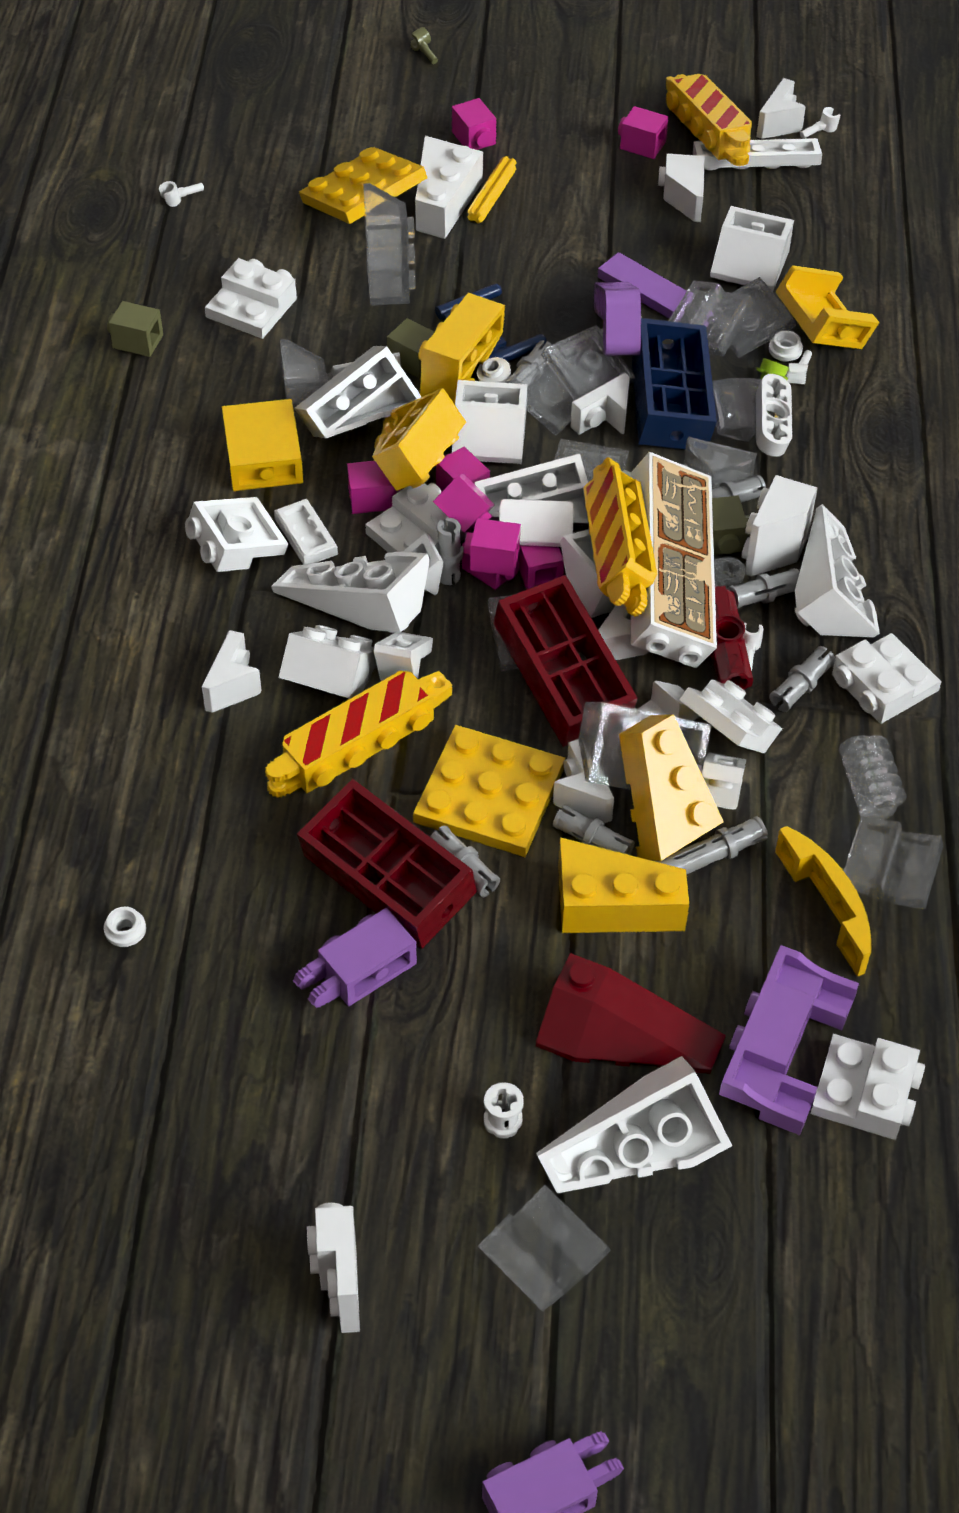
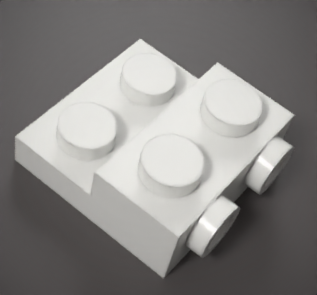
[205,258,297,339]
[365,483,467,553]
[185,497,288,572]
[832,633,941,724]
[679,679,783,753]
[810,1034,925,1140]
[307,1203,360,1333]

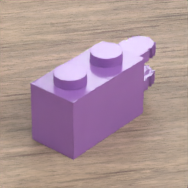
[293,908,417,1008]
[482,1431,624,1513]

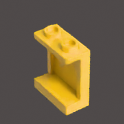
[776,266,879,349]
[222,399,303,491]

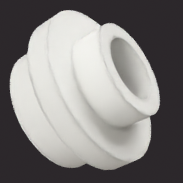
[769,331,803,362]
[477,357,511,383]
[104,907,146,947]

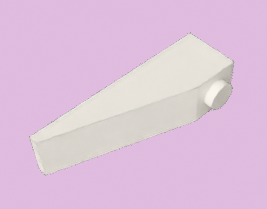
[795,504,880,638]
[271,552,430,633]

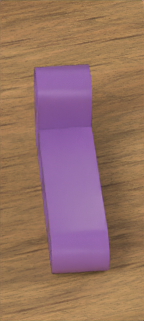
[594,282,641,356]

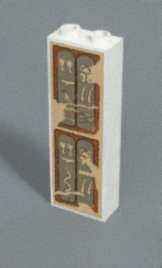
[630,452,717,668]

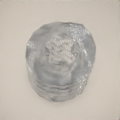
[839,735,907,822]

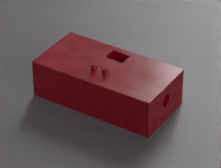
[493,575,638,747]
[297,779,477,949]

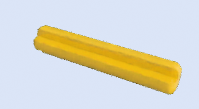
[468,156,517,224]

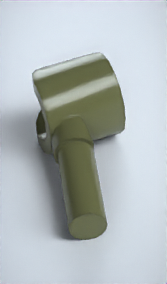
[410,27,438,64]

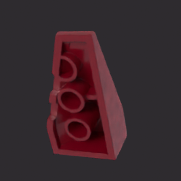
[536,953,726,1074]

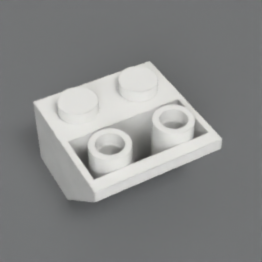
[710,206,794,292]
[452,380,527,464]
[741,475,818,576]
[279,625,377,699]

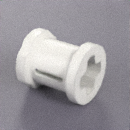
[484,1083,524,1138]

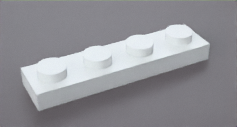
[693,138,822,170]

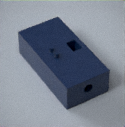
[632,318,717,452]

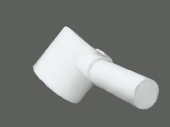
[800,107,841,139]
[159,181,204,207]
[787,350,812,384]
[744,623,764,671]

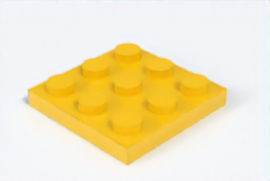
[299,147,427,224]
[413,725,565,857]

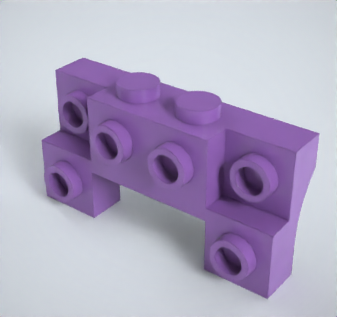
[719,945,859,1135]

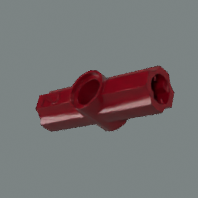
[710,586,753,690]

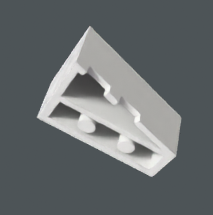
[415,136,483,239]
[294,346,421,438]
[475,453,589,531]

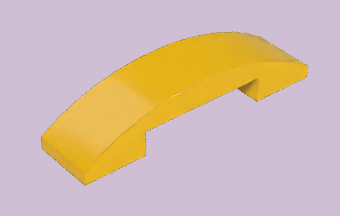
[775,826,871,977]

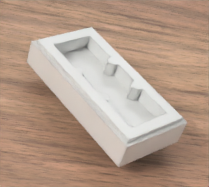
[274,499,338,565]

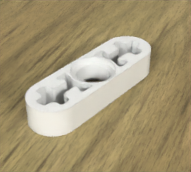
[756,374,792,456]

